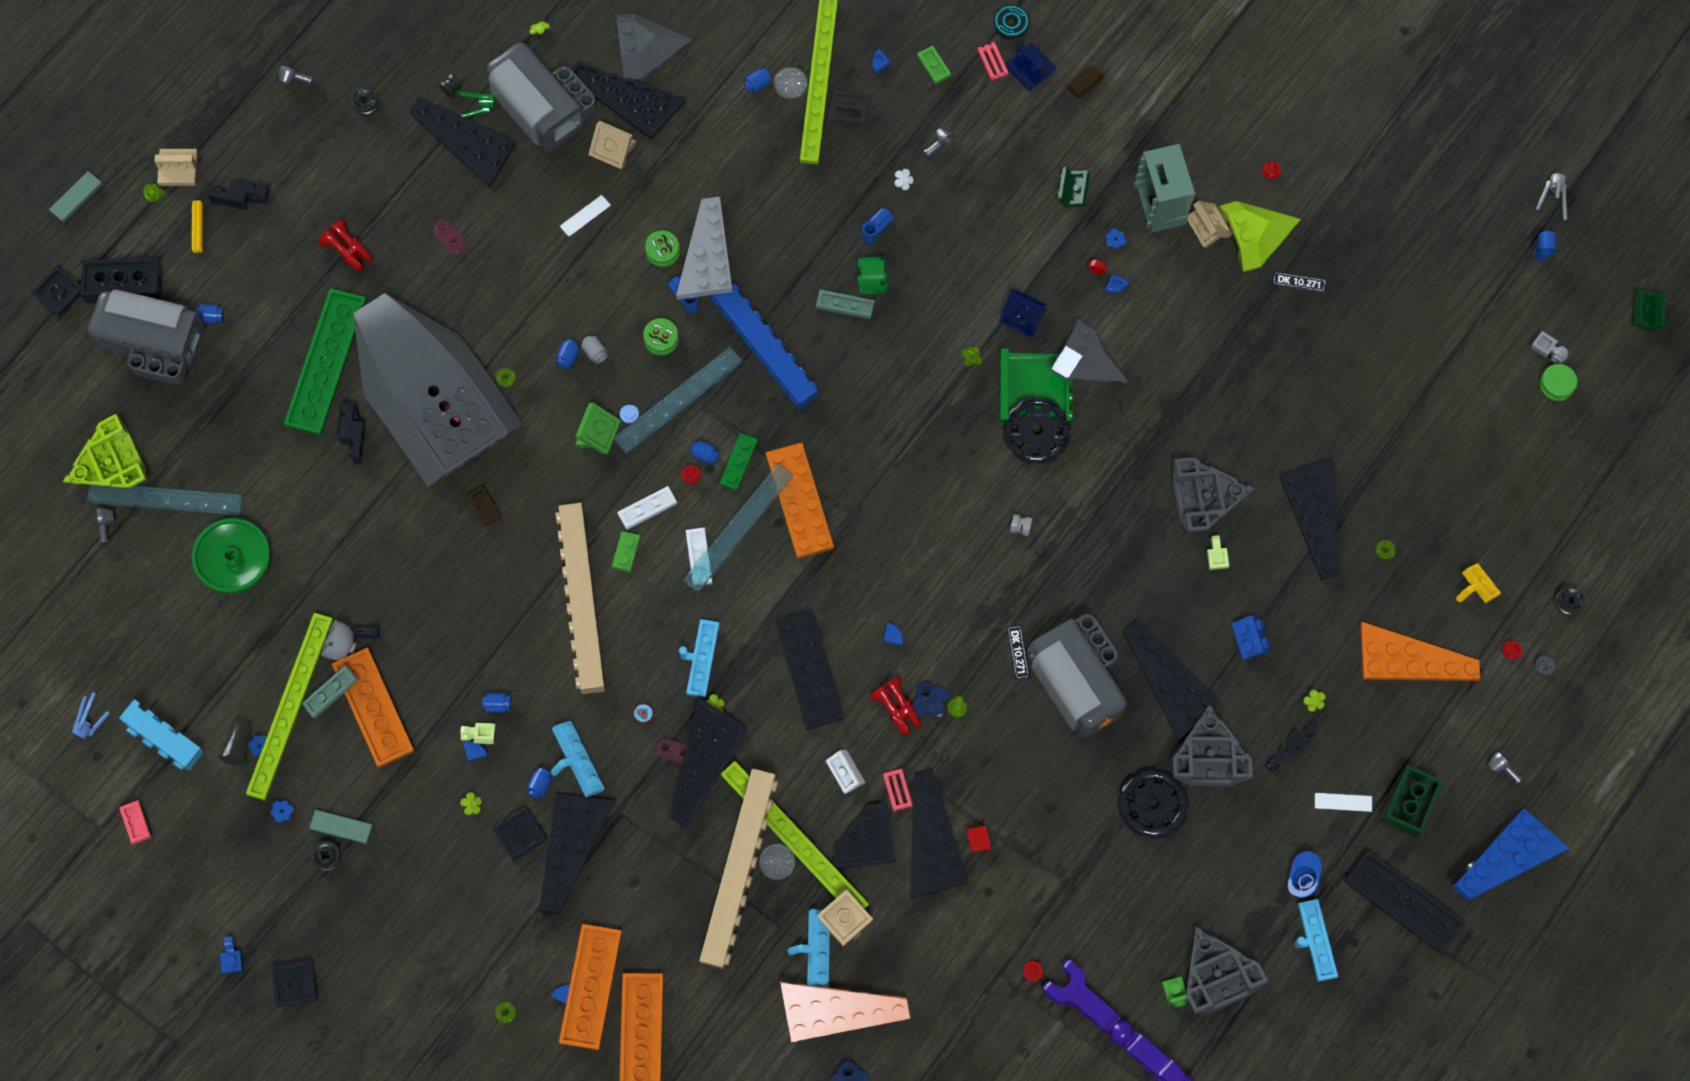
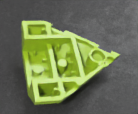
[1219,201,1301,272]
[63,414,146,488]

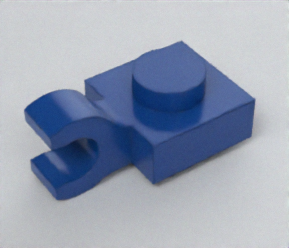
[220,937,243,974]

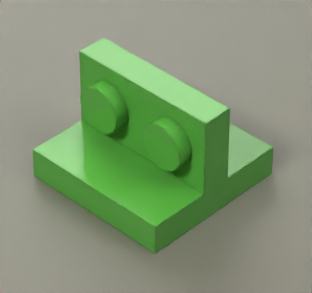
[575,403,621,454]

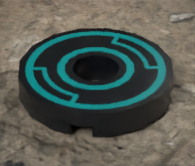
[993,5,1030,40]

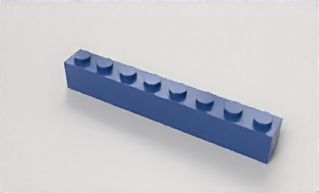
[710,283,818,410]

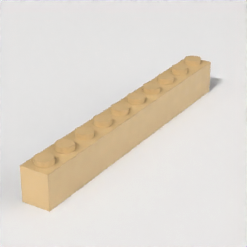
[556,503,605,694]
[699,769,779,969]

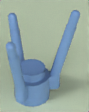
[72,692,110,739]

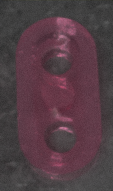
[433,220,464,253]
[655,739,686,765]

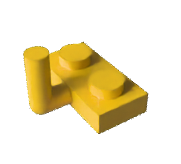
[1456,563,1501,604]

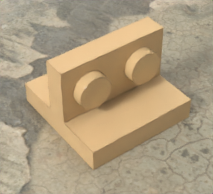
[588,121,636,169]
[155,149,198,186]
[1188,201,1233,248]
[817,889,873,947]

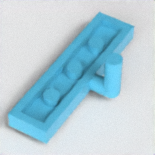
[679,619,719,698]
[551,721,605,797]
[1294,899,1338,982]
[788,909,830,988]

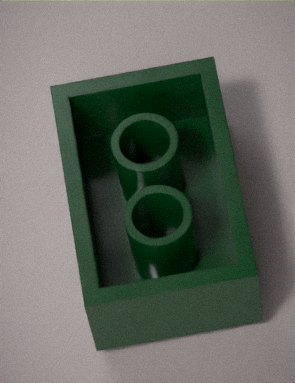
[1381,764,1444,838]

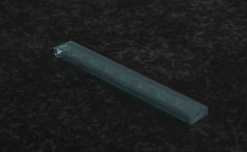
[614,347,742,454]
[683,464,793,593]
[87,485,243,515]

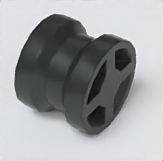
[439,74,462,98]

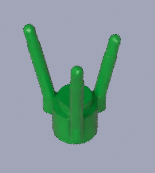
[457,91,494,117]

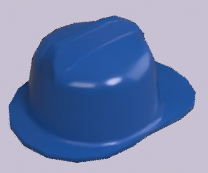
[1288,851,1322,897]

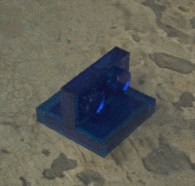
[1005,43,1057,92]
[999,289,1047,337]

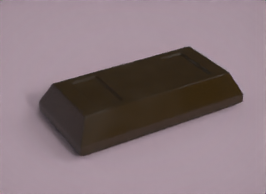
[1066,64,1104,100]
[467,485,501,526]

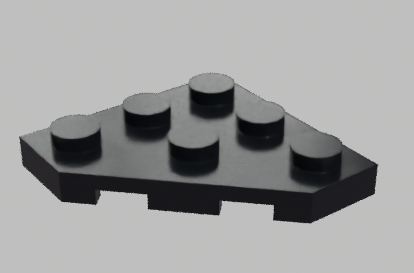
[834,803,895,869]

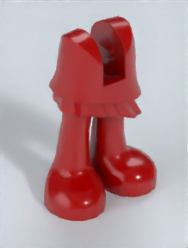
[318,219,373,272]
[869,677,922,736]

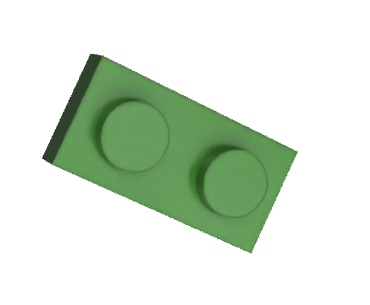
[917,45,951,85]
[612,531,641,573]

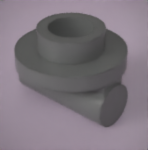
[1536,654,1557,675]

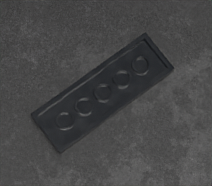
[775,610,844,730]
[1345,850,1466,955]

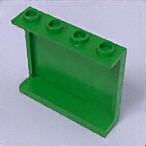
[1000,349,1073,427]

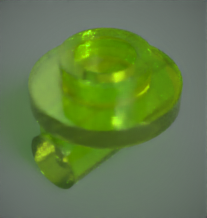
[143,184,165,202]
[947,696,967,718]

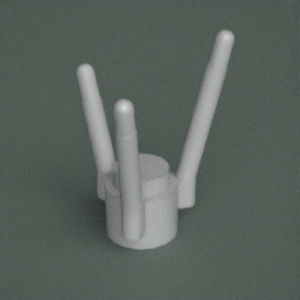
[1536,173,1567,220]

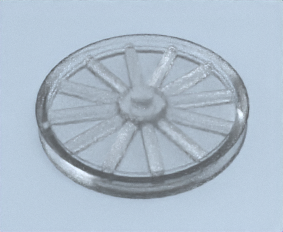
[774,67,807,99]
[759,844,795,880]

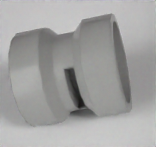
[1010,514,1032,536]

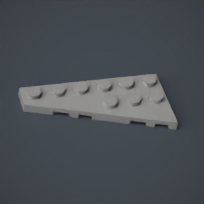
[676,197,733,300]

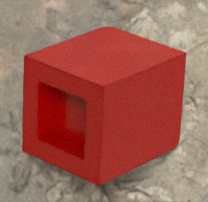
[966,826,991,853]

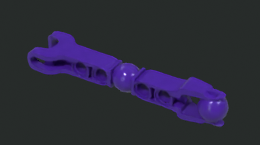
[1042,960,1195,1081]

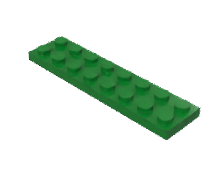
[284,288,367,436]

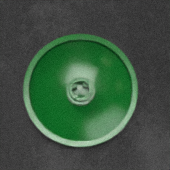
[192,518,271,594]

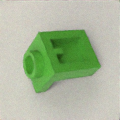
[1161,977,1188,1008]

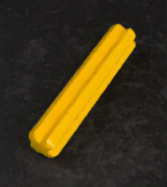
[192,200,203,253]

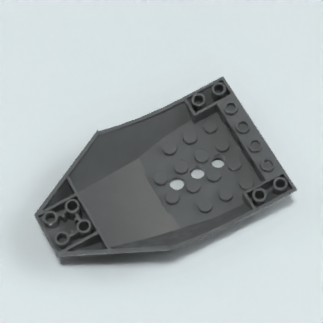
[353,293,523,488]

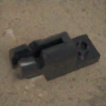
[207,180,270,210]
[336,403,366,464]

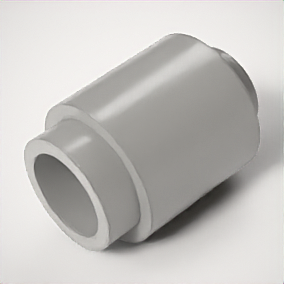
[581,336,608,364]

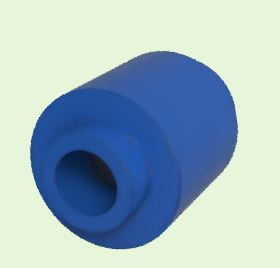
[743,68,772,94]
[195,304,224,324]
[556,340,580,369]
[690,440,720,465]
[482,693,511,713]
[526,768,552,799]

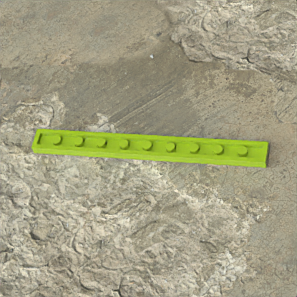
[800,0,838,164]
[246,613,333,801]
[721,761,869,909]

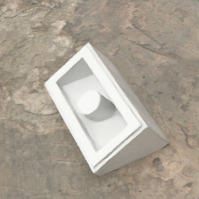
[826,750,865,794]

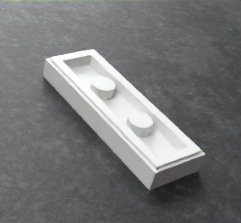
[617,486,677,530]
[686,527,712,586]

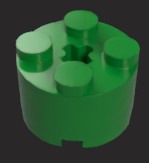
[858,257,887,295]

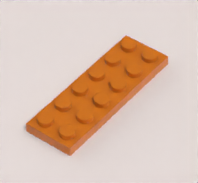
[766,443,834,559]
[332,647,414,768]
[559,924,622,1051]
[620,973,663,1081]

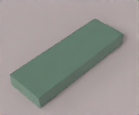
[49,171,103,223]
[816,289,874,319]
[302,665,359,719]
[309,810,373,845]

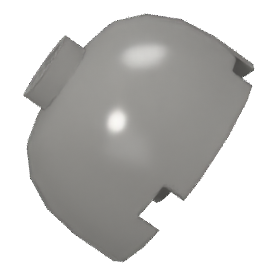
[321,620,356,660]

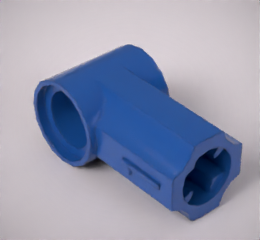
[861,208,894,244]
[1533,231,1556,262]
[668,276,699,313]

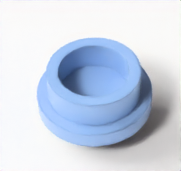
[620,405,639,423]

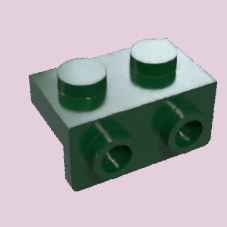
[1057,167,1090,208]
[1634,289,1666,332]

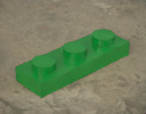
[719,433,758,492]

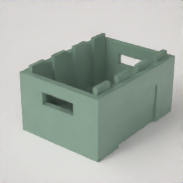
[1133,144,1195,233]

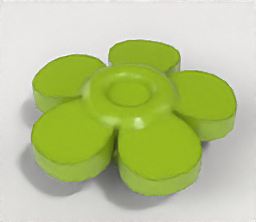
[530,21,550,35]
[1304,690,1325,712]
[706,694,724,712]
[461,793,482,815]

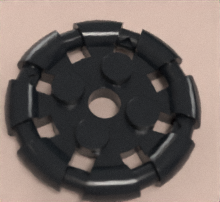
[1003,397,1071,464]
[1118,769,1189,839]

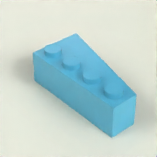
[119,699,204,771]

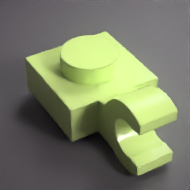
[1207,535,1229,570]
[460,723,496,744]

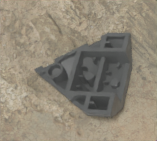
[616,14,692,81]
[1050,318,1128,384]
[1172,458,1255,532]
[1173,705,1253,786]
[1186,927,1268,1014]

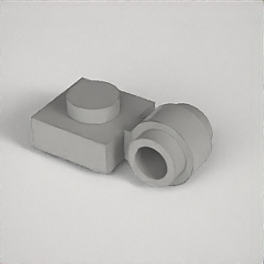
[1530,331,1569,364]

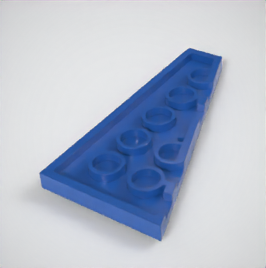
[1453,808,1569,901]

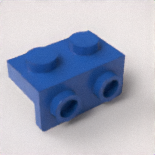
[1232,615,1270,660]

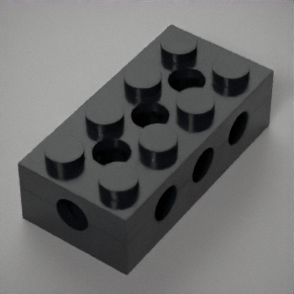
[80,258,162,303]

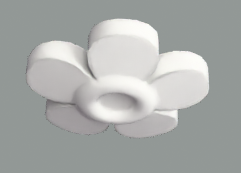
[895,169,913,190]

